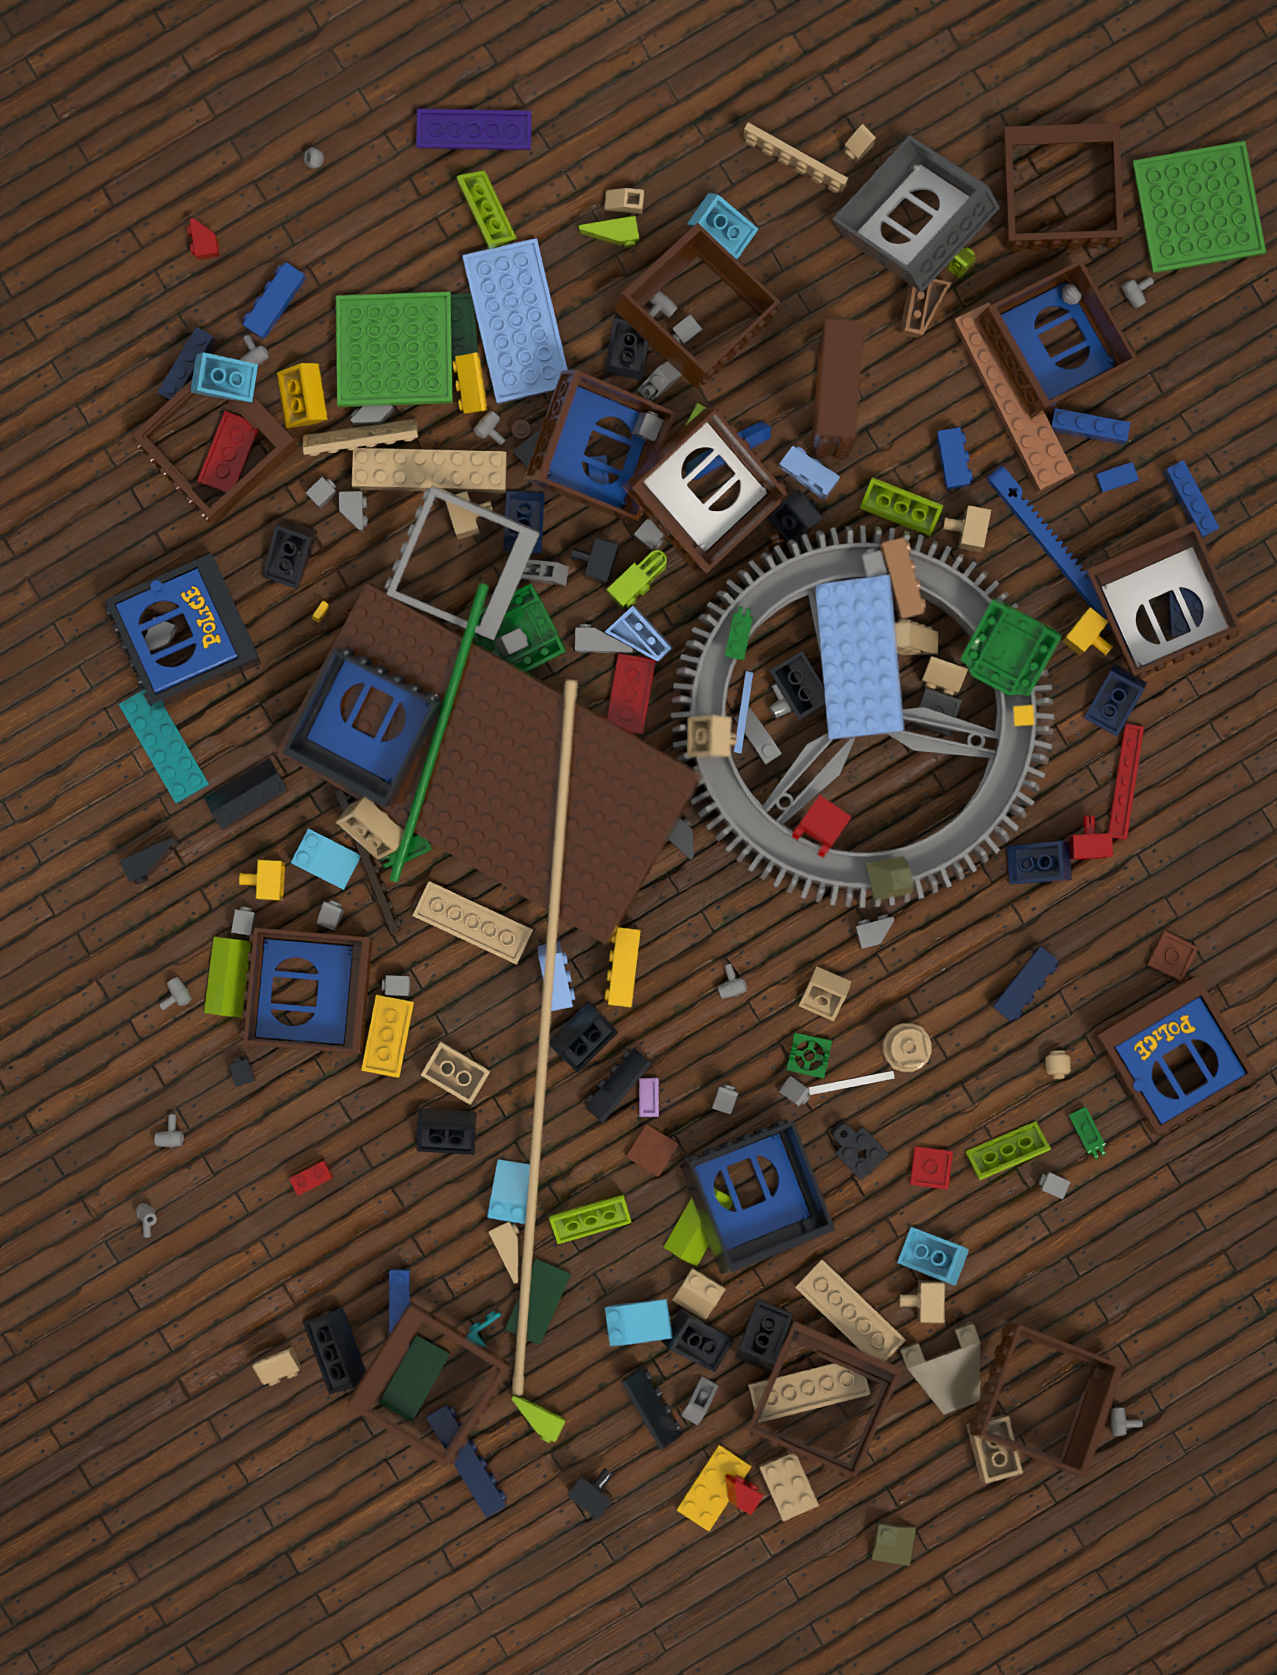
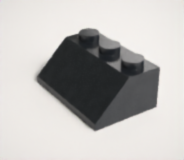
[769,651,826,720]
[549,1002,618,1073]
[417,1108,477,1155]

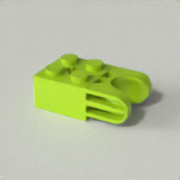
[607,550,667,610]

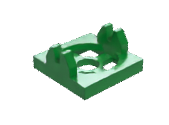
[786,1033,832,1078]

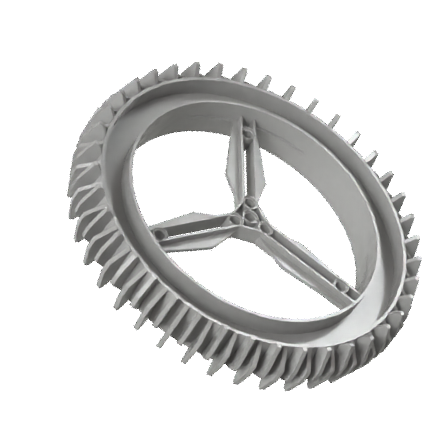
[671,526,1054,908]

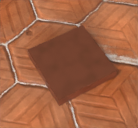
[1147,930,1199,982]
[626,1124,679,1177]

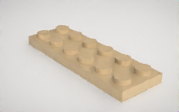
[743,122,848,193]
[303,418,418,456]
[413,881,533,965]
[795,1259,906,1362]
[748,1363,871,1423]

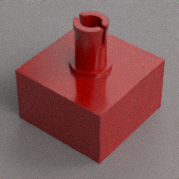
[1068,816,1113,860]

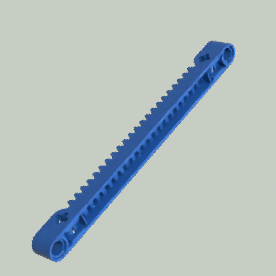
[986,466,1156,667]

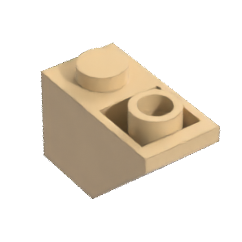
[605,188,644,214]

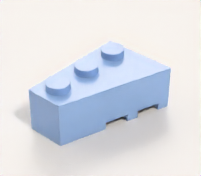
[778,446,840,501]
[605,606,674,662]
[538,941,575,1011]

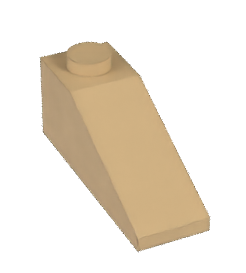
[489,1221,520,1284]

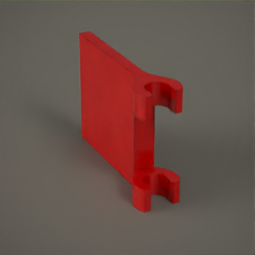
[791,795,851,858]

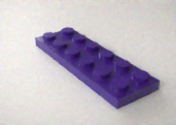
[417,109,532,150]

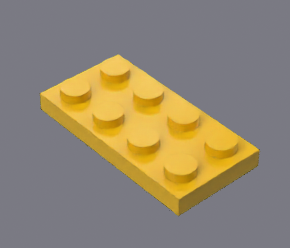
[361,995,414,1078]
[677,1445,752,1532]

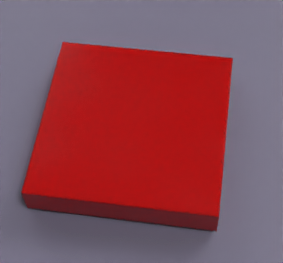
[910,1146,953,1190]

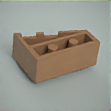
[900,279,951,338]

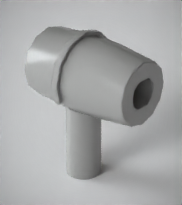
[1121,277,1154,309]
[648,291,678,318]
[240,335,269,365]
[474,411,505,445]
[769,683,793,719]
[718,964,747,999]
[159,977,192,1010]
[154,1114,184,1148]
[136,1203,157,1237]
[1109,1408,1142,1436]

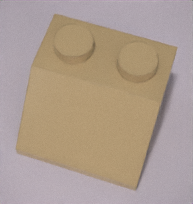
[921,656,968,696]
[799,966,851,1021]
[672,1267,725,1320]
[253,1347,301,1386]

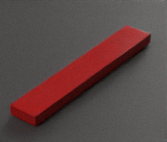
[1107,724,1144,840]

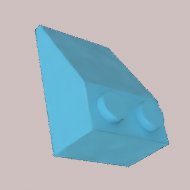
[687,193,758,260]
[190,352,258,402]
[291,829,361,890]
[487,1159,530,1224]
[897,1227,969,1286]
[605,1299,672,1346]

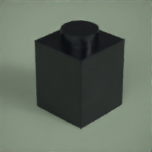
[229,1056,256,1087]

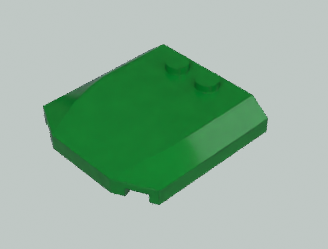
[473,583,567,672]
[961,599,1062,696]

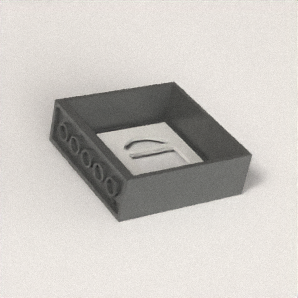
[832,135,1000,292]

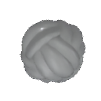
[304,148,324,169]
[1061,284,1082,304]

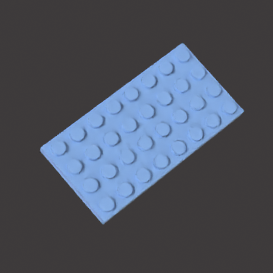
[463,238,567,404]
[815,575,904,739]

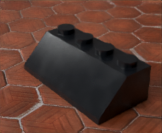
[204,758,290,830]
[585,1048,652,1123]
[303,1308,366,1395]
[622,1367,682,1450]

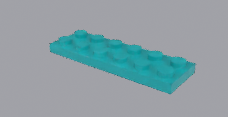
[119,686,210,804]

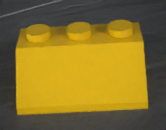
[453,353,488,414]
[277,363,328,428]

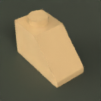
[844,124,876,162]

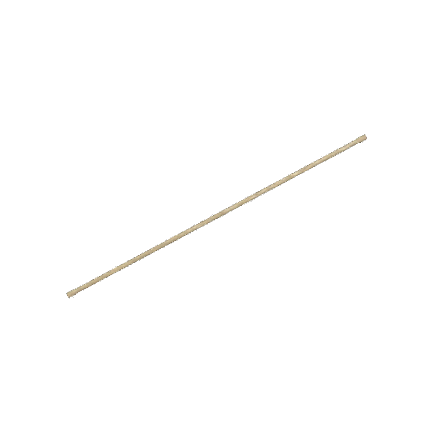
[511,680,577,1395]

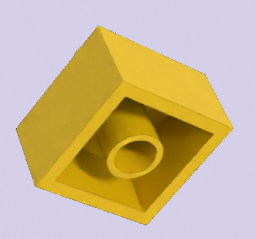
[1062,608,1113,655]
[239,860,285,901]

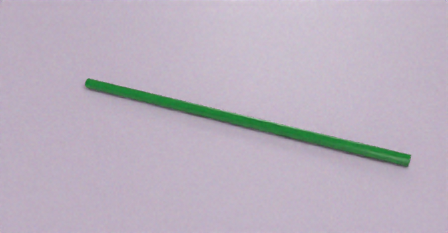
[389,583,489,882]

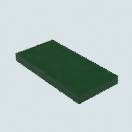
[451,293,478,371]
[505,1258,571,1345]
[379,1335,450,1422]

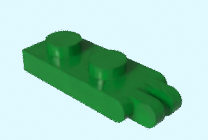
[724,606,753,661]
[380,835,432,869]
[1068,1106,1106,1160]

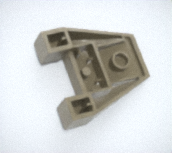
[899,1322,980,1414]

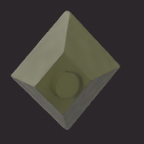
[866,856,914,901]
[871,1521,916,1566]

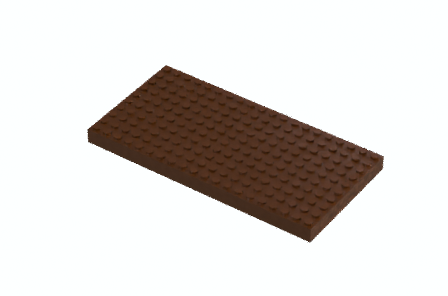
[276,583,704,945]

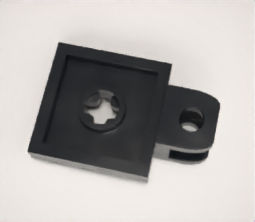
[831,1121,889,1181]

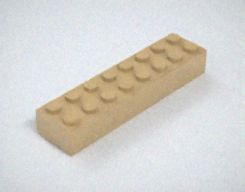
[352,448,507,493]

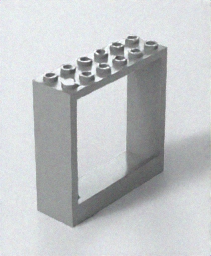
[384,485,539,640]

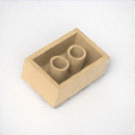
[336,797,404,860]
[421,1042,491,1105]
[966,1414,1023,1483]
[759,1452,819,1521]

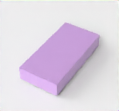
[639,1078,659,1117]

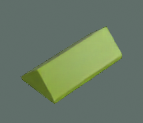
[457,171,517,249]
[860,477,943,536]
[204,937,252,1018]
[966,1121,1051,1180]
[664,1187,733,1266]
[549,1194,632,1244]

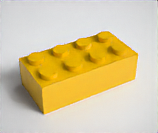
[605,928,640,1007]

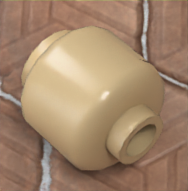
[1045,1051,1071,1079]

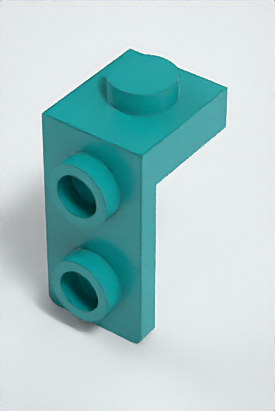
[467,1311,502,1348]

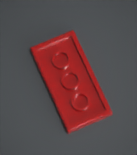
[197,411,259,493]
[607,653,656,735]

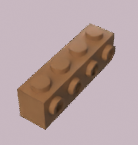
[879,537,926,620]

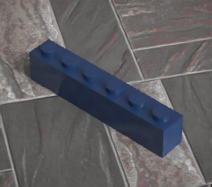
[426,1404,508,1518]

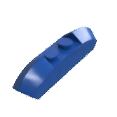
[686,422,771,480]

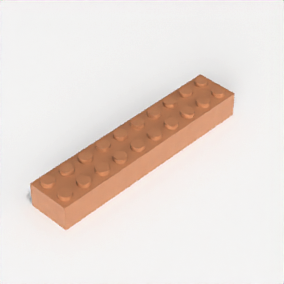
[953,302,1074,493]

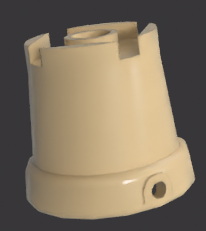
[882,1023,932,1072]

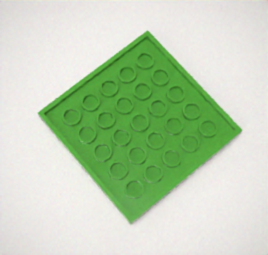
[1132,141,1266,274]
[336,292,453,407]

